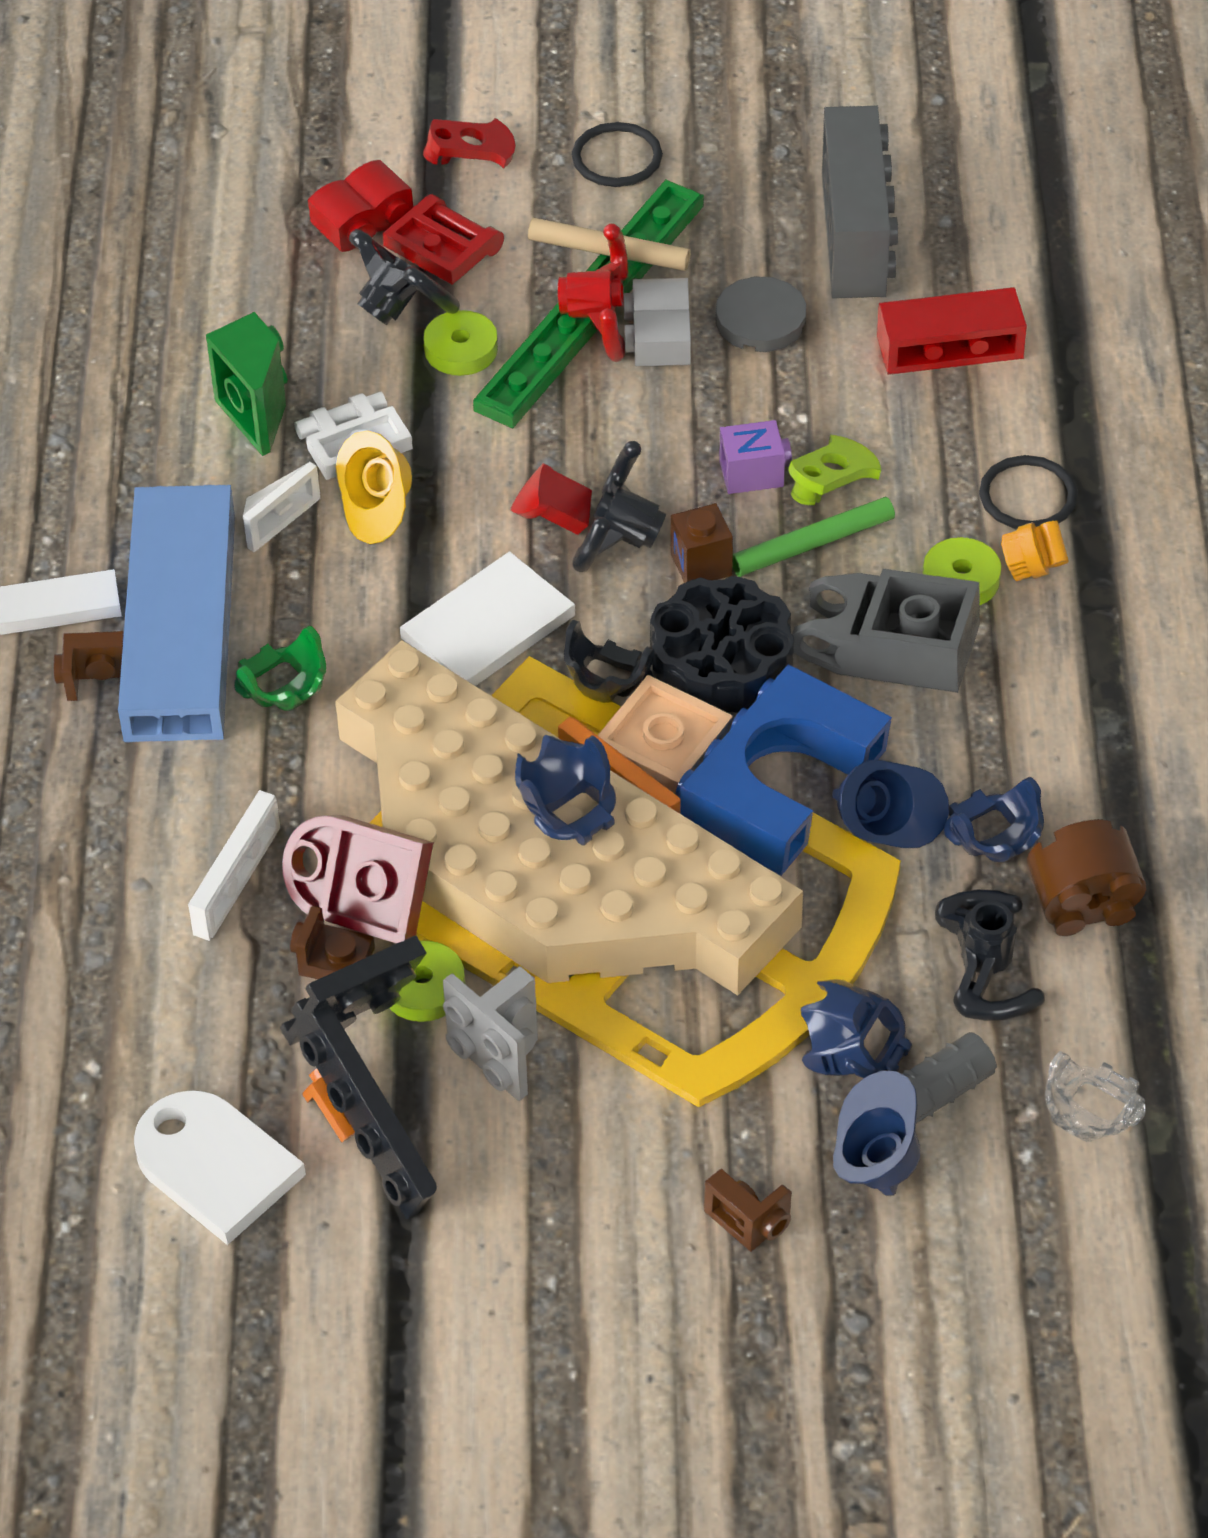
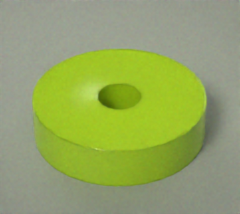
[424,310,498,376]
[923,537,1001,605]
[389,941,465,1022]

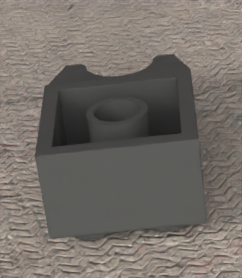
[792,569,980,693]

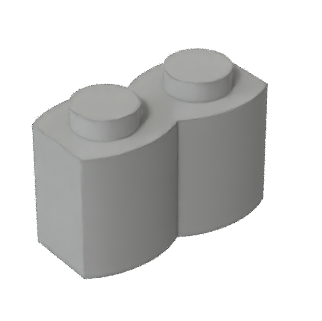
[624,278,691,366]

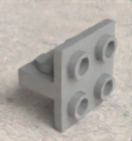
[443,966,538,1101]

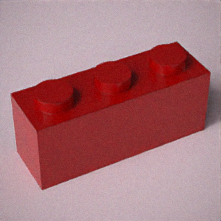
[877,287,1027,375]

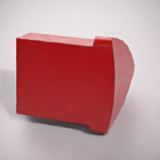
[511,463,592,535]

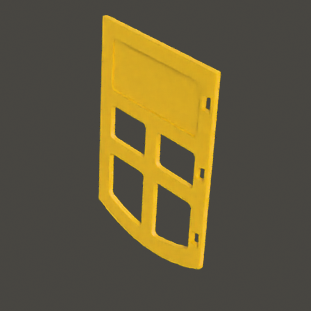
[370,656,901,1107]

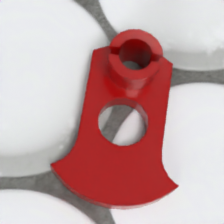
[423,118,516,169]

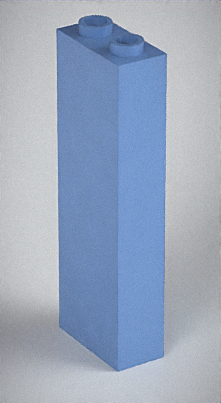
[118,485,235,742]

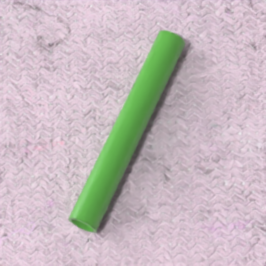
[732,496,895,577]

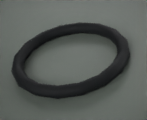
[571,122,663,187]
[979,455,1078,529]

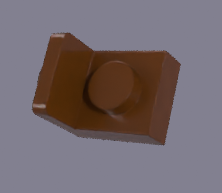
[54,631,124,701]
[290,906,375,980]
[704,1169,792,1252]

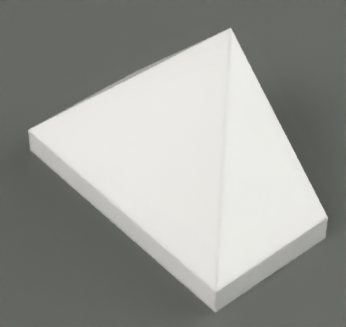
[243,462,321,552]

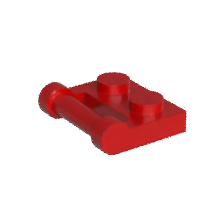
[383,194,504,285]

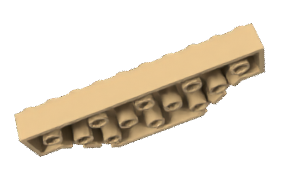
[335,640,803,996]

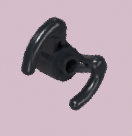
[349,229,460,325]
[572,441,666,572]
[935,889,1045,1021]

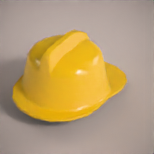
[336,430,412,544]

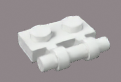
[294,391,413,480]

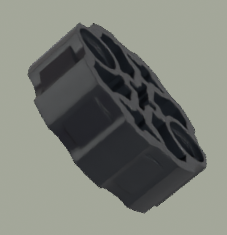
[650,576,794,713]

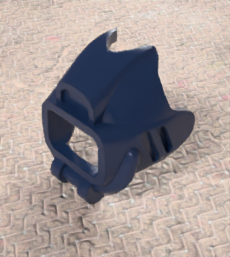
[515,735,616,845]
[944,777,1044,862]
[801,979,912,1078]

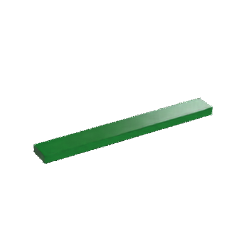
[473,179,704,429]

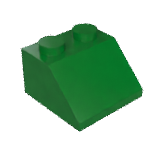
[206,312,288,456]

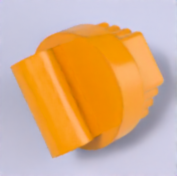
[1001,521,1069,581]

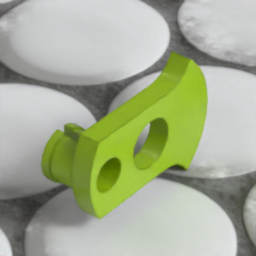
[788,434,881,505]

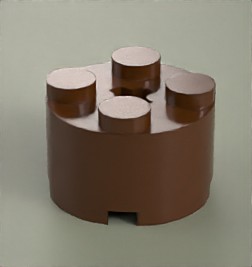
[1027,819,1146,936]

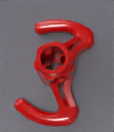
[558,223,628,362]

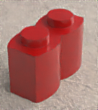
[308,160,414,252]

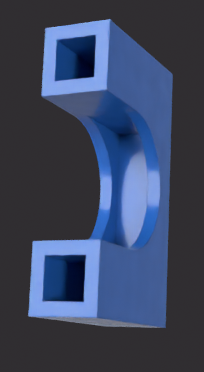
[675,664,892,876]

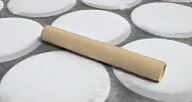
[528,218,691,271]

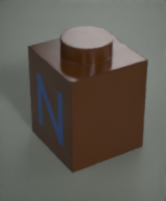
[671,503,733,583]

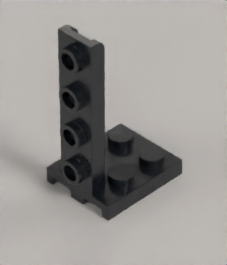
[280,935,437,1219]

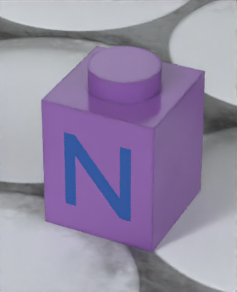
[719,420,792,494]

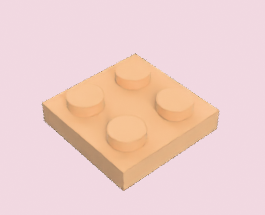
[598,675,733,793]

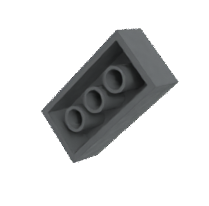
[821,105,898,298]

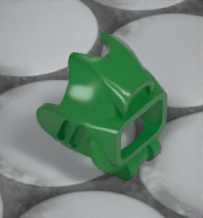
[234,625,326,711]

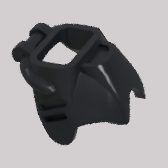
[564,619,655,703]

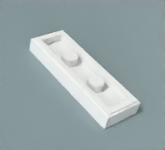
[0,569,122,635]
[188,790,280,941]

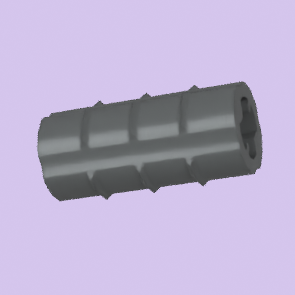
[902,1032,997,1124]

